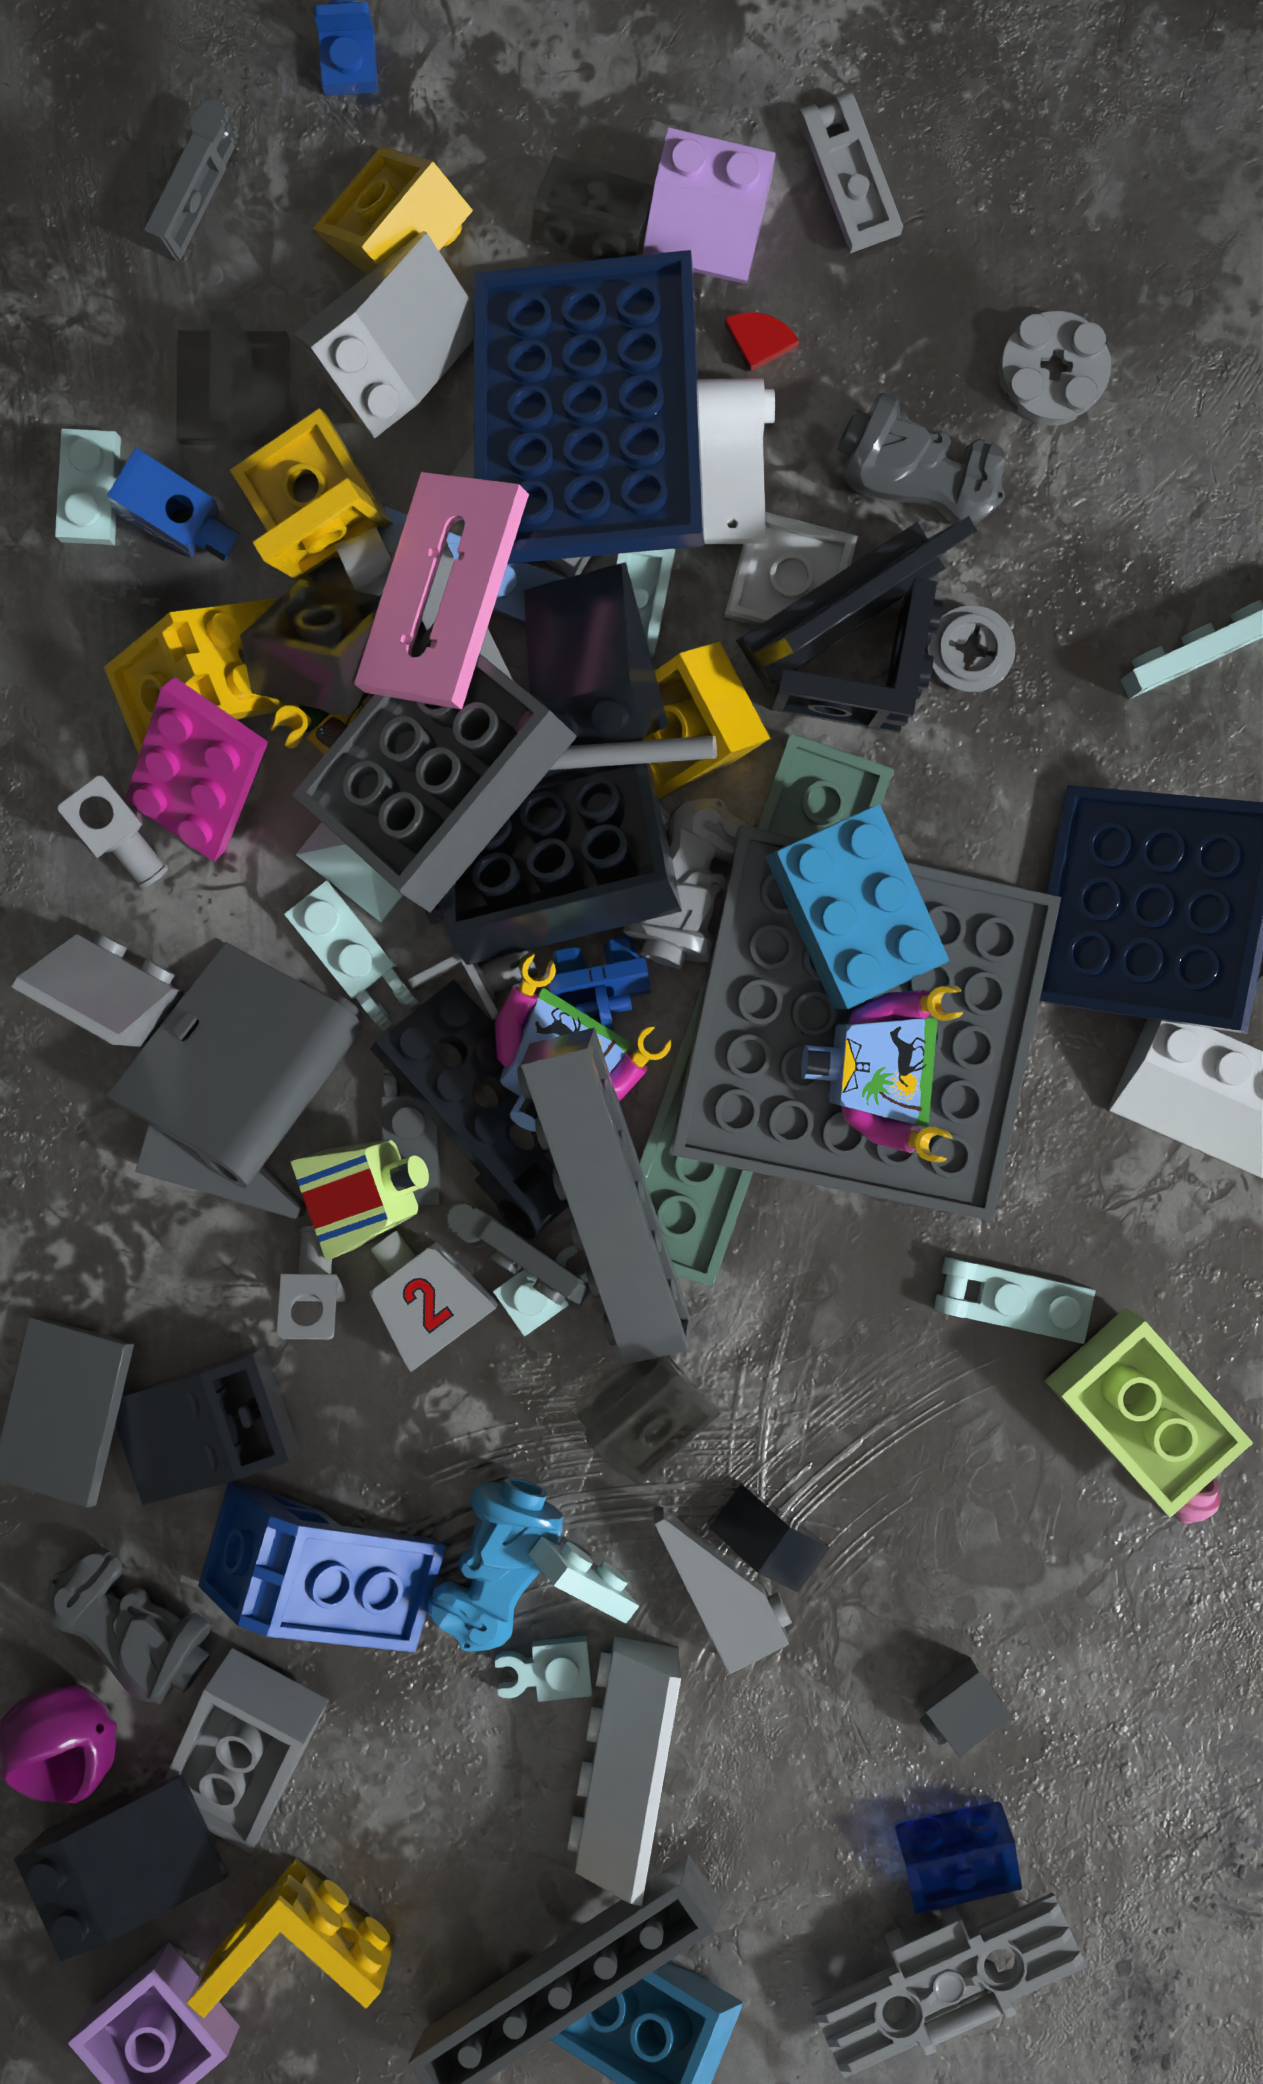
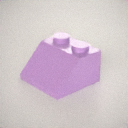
[642,127,776,285]

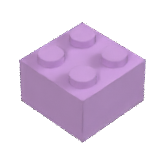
[68,1942,240,2084]

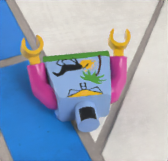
[495,952,671,1131]
[801,985,963,1163]

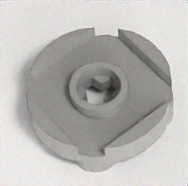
[999,311,1111,426]

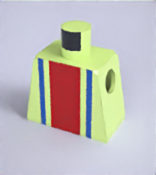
[290,1140,429,1261]

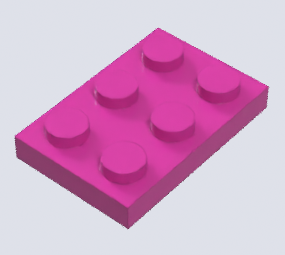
[125,677,268,862]

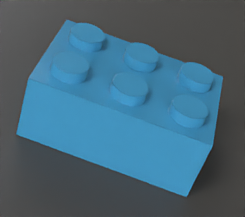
[765,804,950,1009]

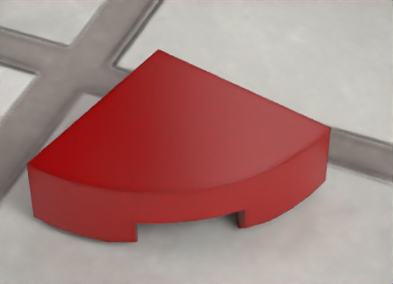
[725,312,799,372]

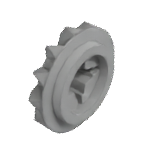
[928,605,1015,693]

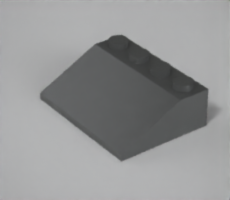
[292,623,577,912]

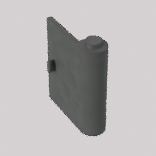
[106,942,363,1188]

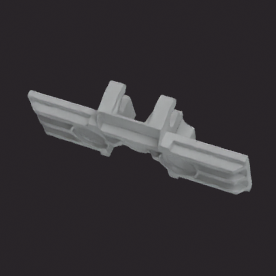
[811,1892,1087,2079]

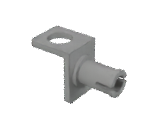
[58,775,169,890]
[408,950,538,1022]
[277,1225,346,1340]

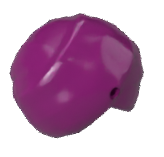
[0,1685,117,1803]

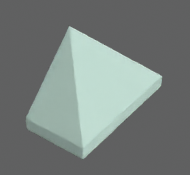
[296,822,404,923]

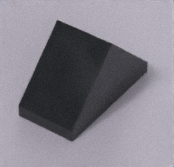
[710,1482,830,1593]

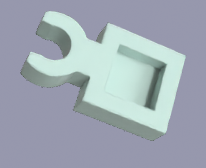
[493,1245,588,1337]
[495,1635,593,1702]

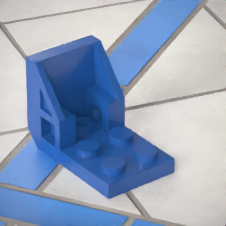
[198,1481,446,1652]

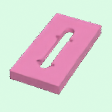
[354,472,529,710]

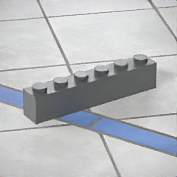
[517,1027,692,1365]
[408,1855,721,2084]

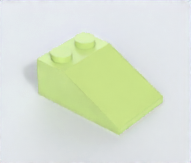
[1045,1308,1253,1518]

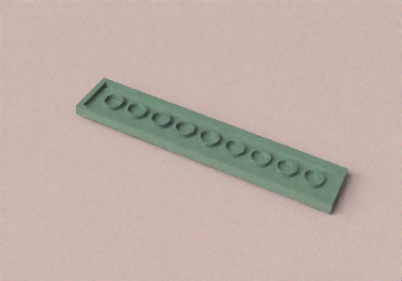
[639,733,894,1288]

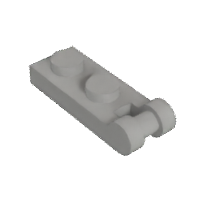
[797,90,903,254]

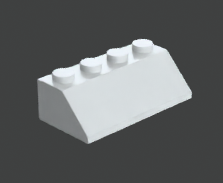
[1107,1019,1263,1179]
[567,1636,681,1906]

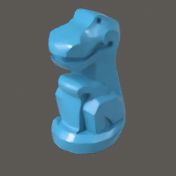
[427,1477,564,1652]

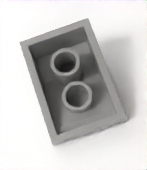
[293,230,474,438]
[11,932,184,1047]
[164,1648,329,1854]

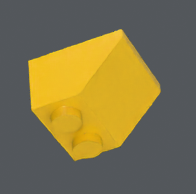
[312,146,473,275]
[642,641,770,800]

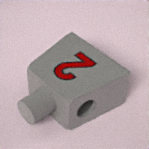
[370,1230,499,1372]

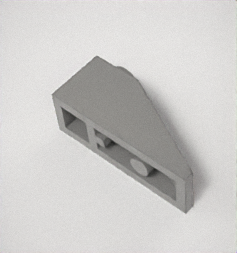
[654,1508,792,1675]

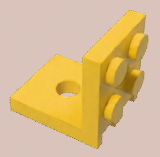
[230,408,393,584]
[104,598,314,755]
[186,1858,394,2019]

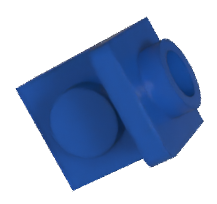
[313,0,379,96]

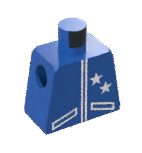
[107,447,241,562]

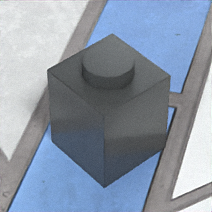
[918,1657,1012,1757]

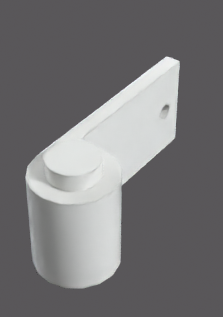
[698,378,775,544]

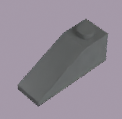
[135,1124,306,1219]

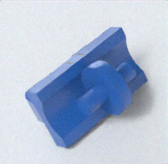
[548,937,651,1030]

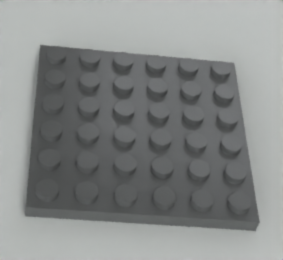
[669,825,1061,1221]

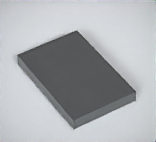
[0,1316,134,1508]

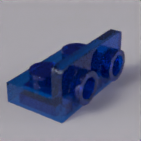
[895,1801,1023,1914]

